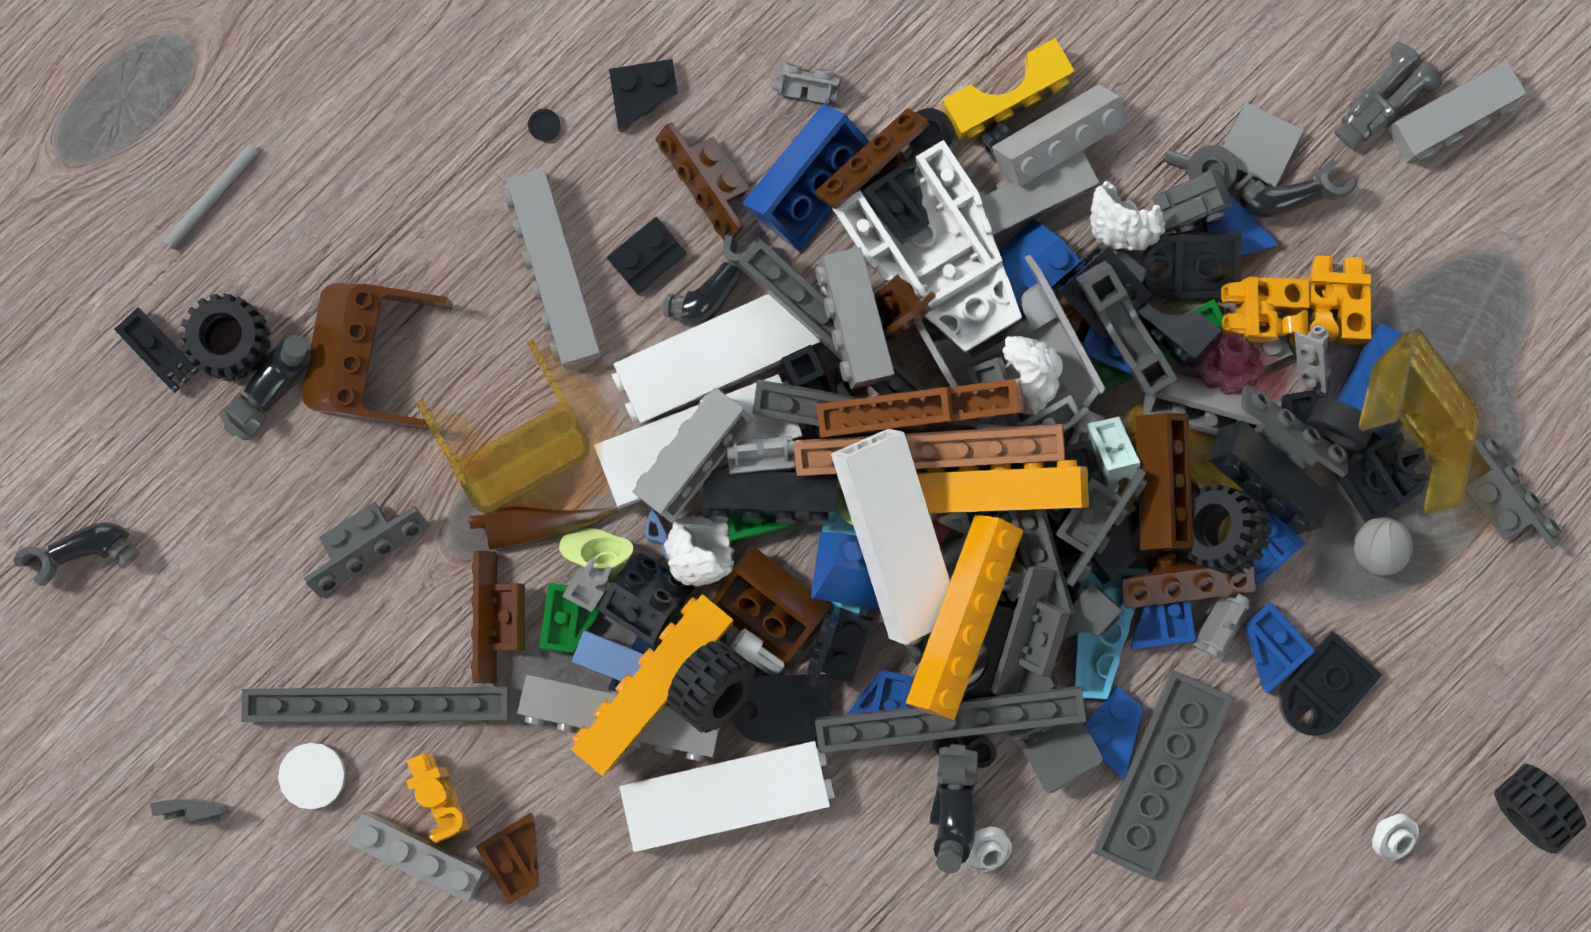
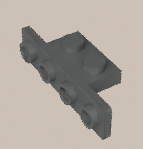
[1241,385,1348,477]
[1465,433,1561,549]
[1056,468,1147,586]
[304,502,430,597]
[991,566,1070,695]

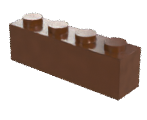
[1135,412,1193,550]

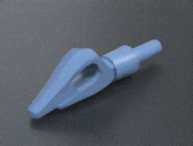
[645,506,669,560]

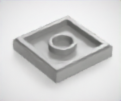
[1223,102,1304,186]

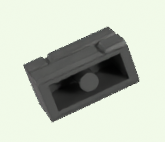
[1152,170,1233,233]

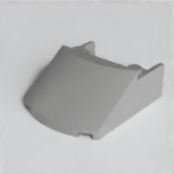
[914,255,1105,432]

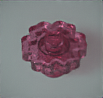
[1198,334,1264,395]

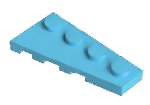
[1073,568,1148,699]

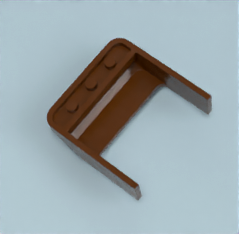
[302,283,453,431]

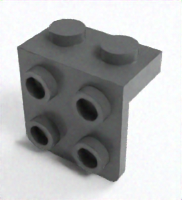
[1009,722,1104,793]

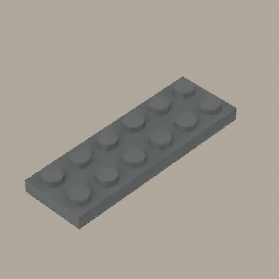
[1092,670,1233,881]

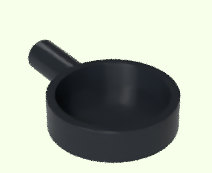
[902,108,954,165]

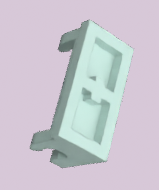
[1087,416,1140,493]

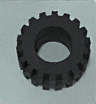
[180,293,271,380]
[1182,484,1272,574]
[667,640,755,733]
[1494,763,1586,854]

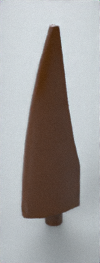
[469,506,618,550]

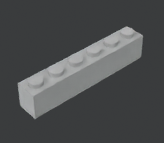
[503,167,602,368]
[517,675,720,762]

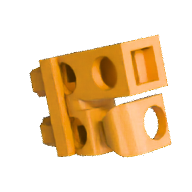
[1305,255,1371,345]
[1221,277,1310,346]
[406,753,470,843]

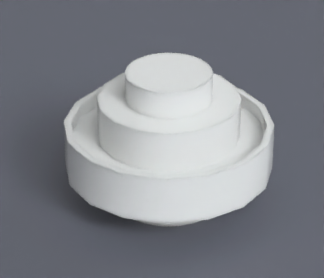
[1372,814,1419,861]
[966,827,1012,872]

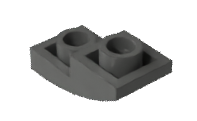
[150,799,229,826]

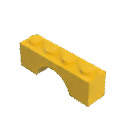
[941,38,1074,141]

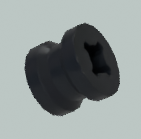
[979,122,1013,163]

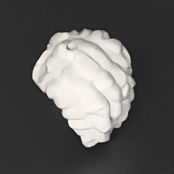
[1090,181,1165,251]
[1002,336,1063,415]
[664,515,734,587]

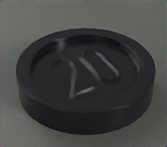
[528,109,561,142]

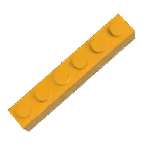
[917,460,1089,513]
[906,515,1024,720]
[571,594,734,777]

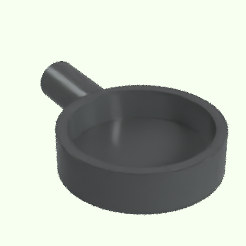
[1164,145,1238,190]

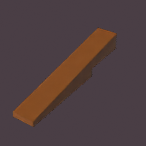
[816,379,1025,438]

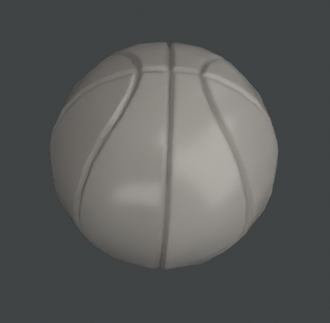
[1353,517,1413,576]

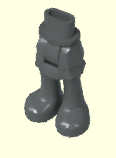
[1334,42,1442,150]

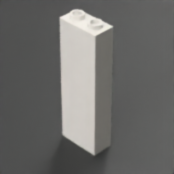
[611,294,820,426]
[594,374,806,509]
[831,429,950,645]
[619,741,835,852]

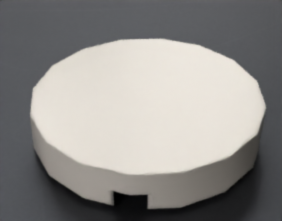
[278,743,346,809]

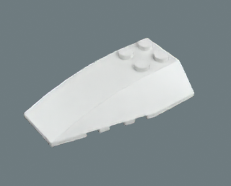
[832,140,1022,353]

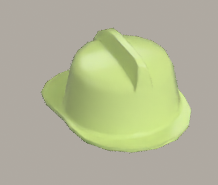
[559,528,633,581]

